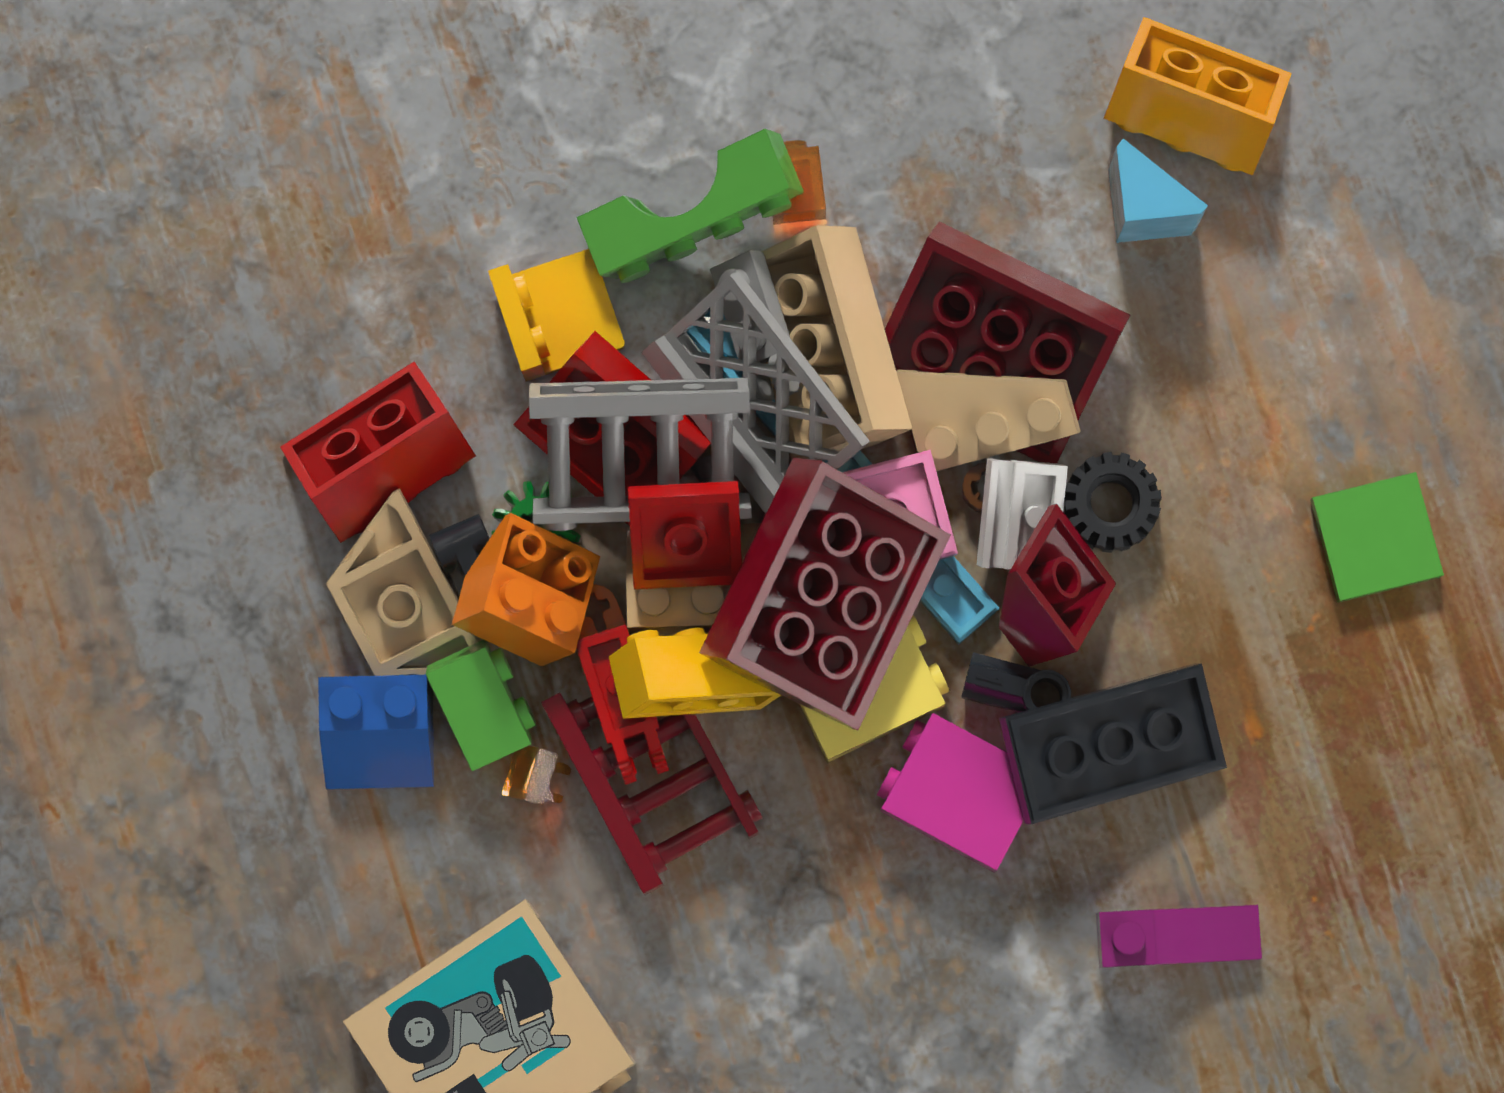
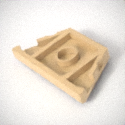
[326,488,480,676]

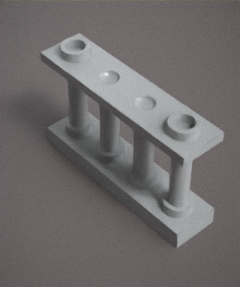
[529,378,752,531]

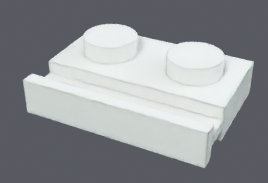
[976,458,1068,570]

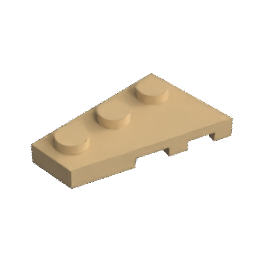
[896,370,1081,471]

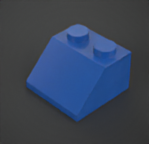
[318,675,434,790]

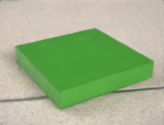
[1310,472,1444,603]

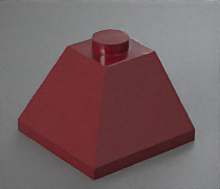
[998,504,1117,667]

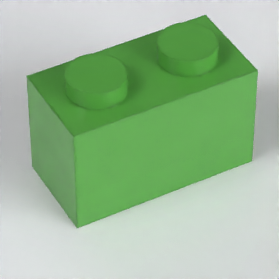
[426,640,537,771]

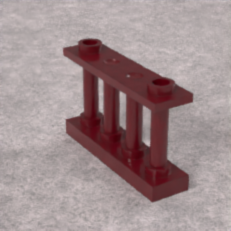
[541,692,763,895]

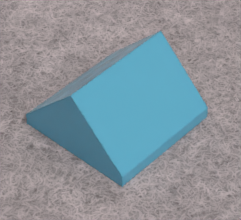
[1108,139,1208,243]

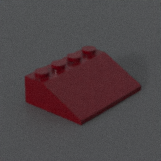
[885,221,1131,463]
[699,457,951,730]

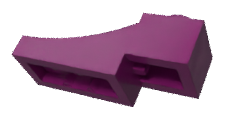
[1096,905,1262,968]

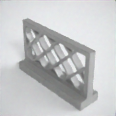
[641,271,870,514]

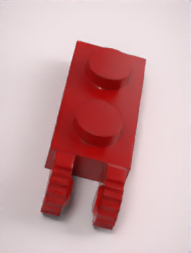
[576,624,669,785]

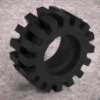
[1064,452,1162,553]

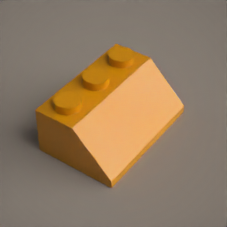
[1103,17,1292,176]

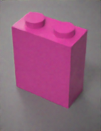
[877,713,1024,873]

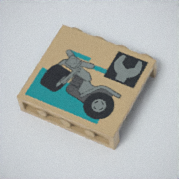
[343,899,636,1093]

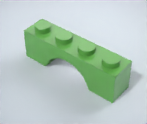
[576,129,804,283]

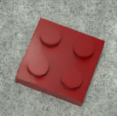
[628,481,742,590]

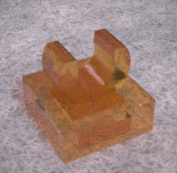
[501,746,572,806]

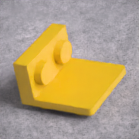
[488,249,625,382]

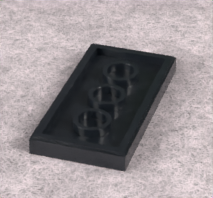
[999,663,1227,825]

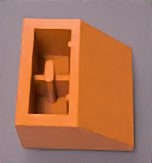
[451,513,601,666]

